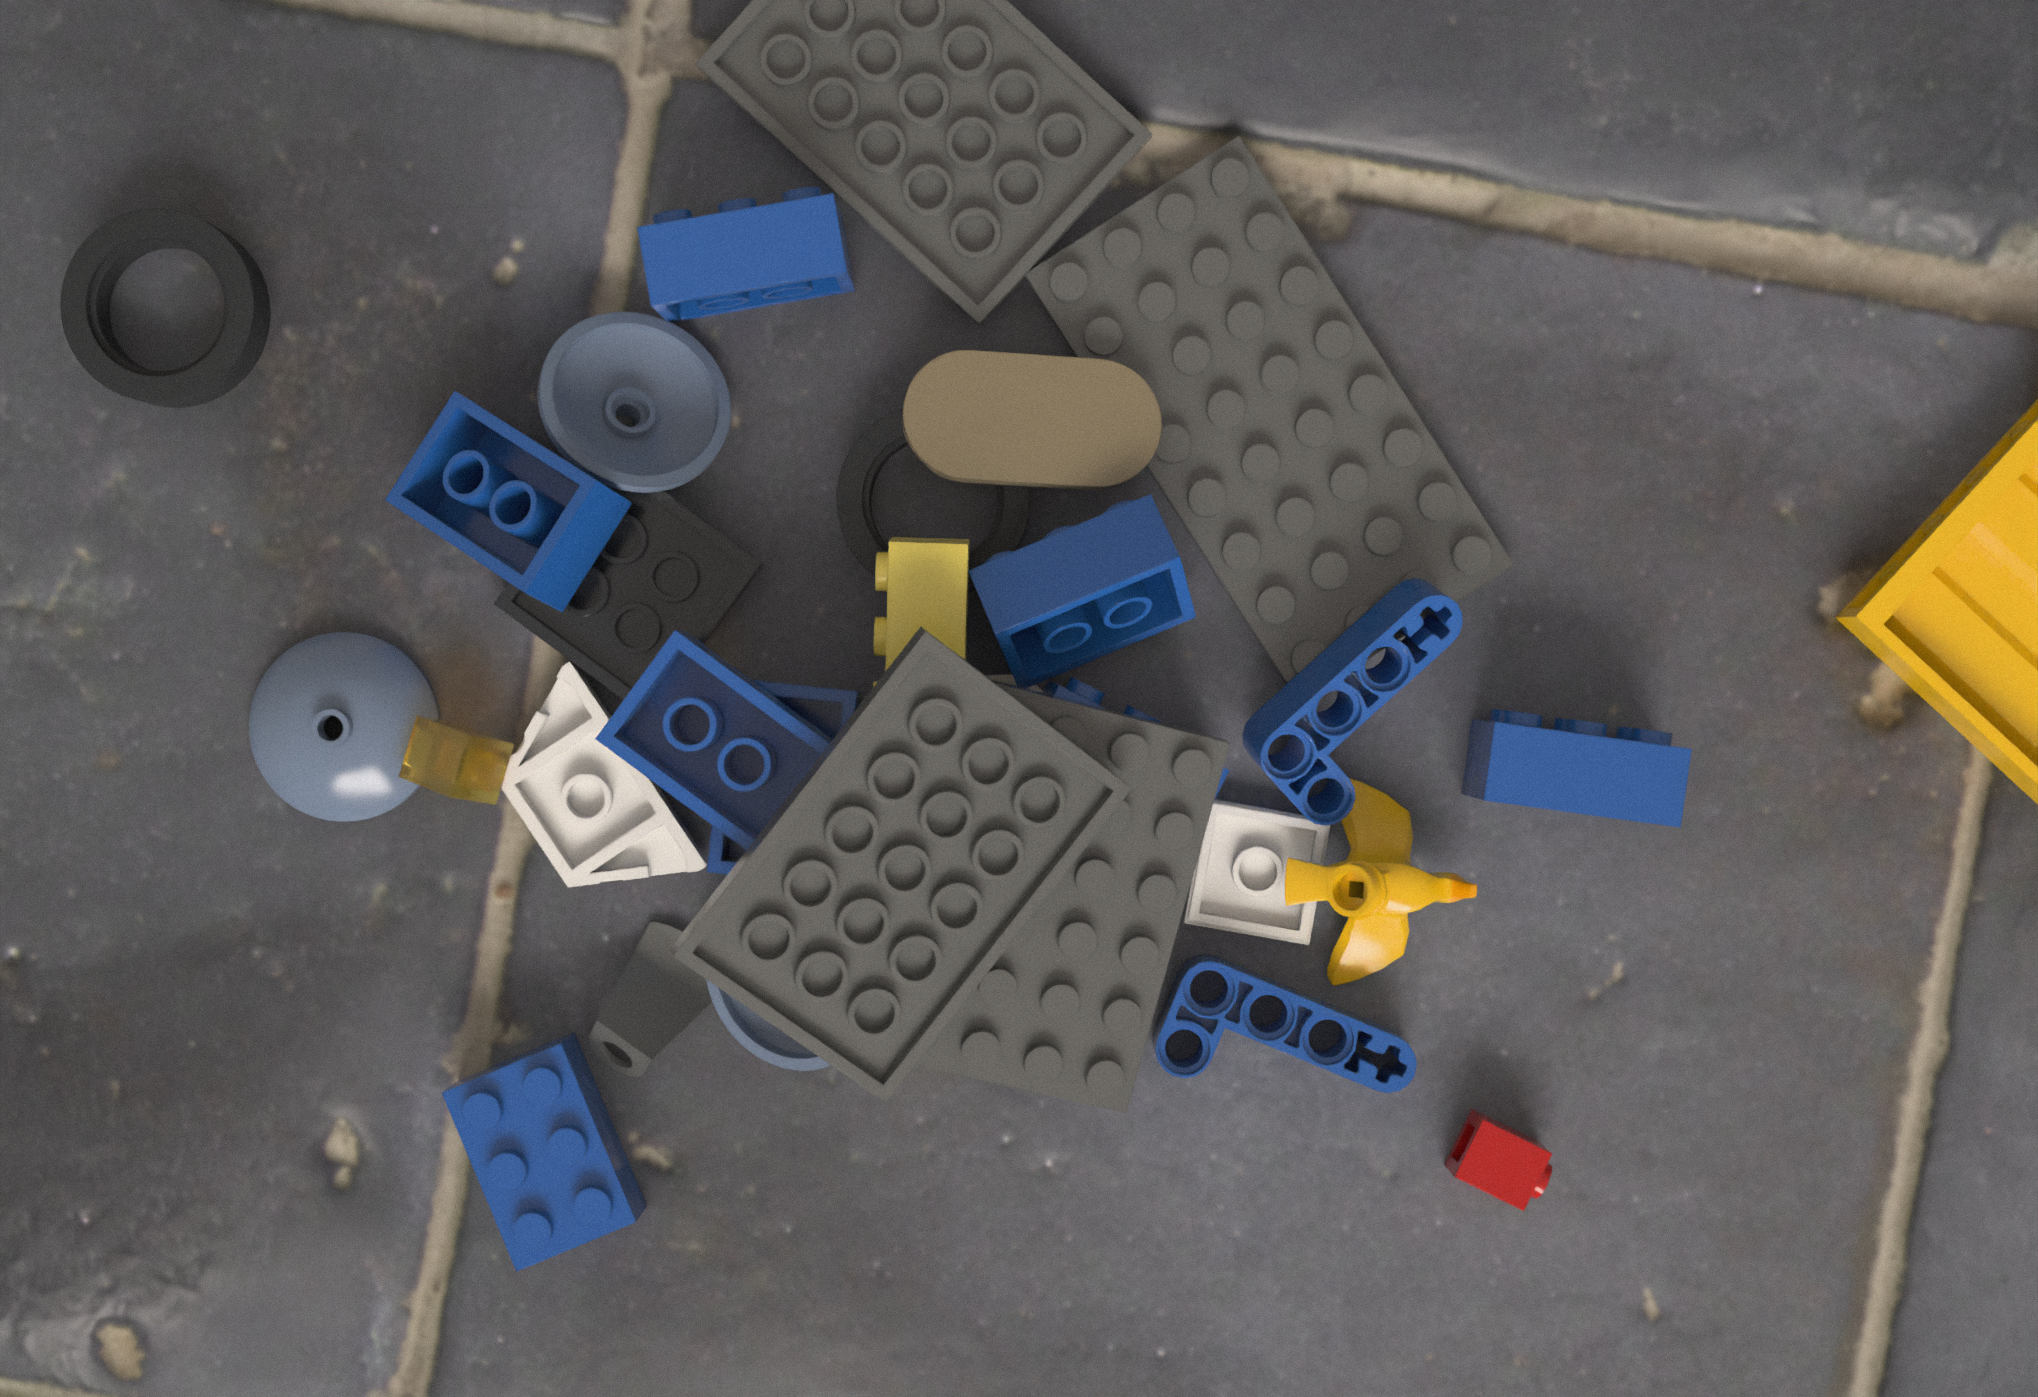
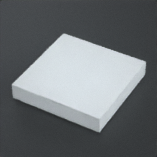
[1183,799,1330,945]

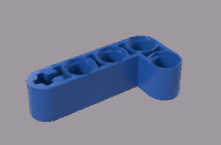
[1242,578,1463,826]
[1152,954,1417,1093]

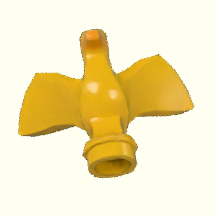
[1285,778,1477,986]

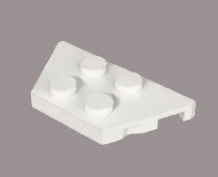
[497,661,708,888]

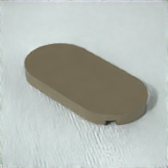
[902,350,1162,491]

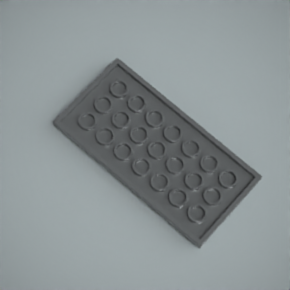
[1025,136,1514,684]

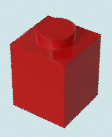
[1444,1109,1553,1211]

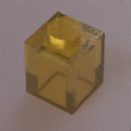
[398,715,514,805]

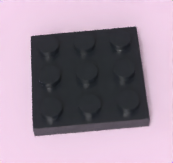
[494,485,764,700]

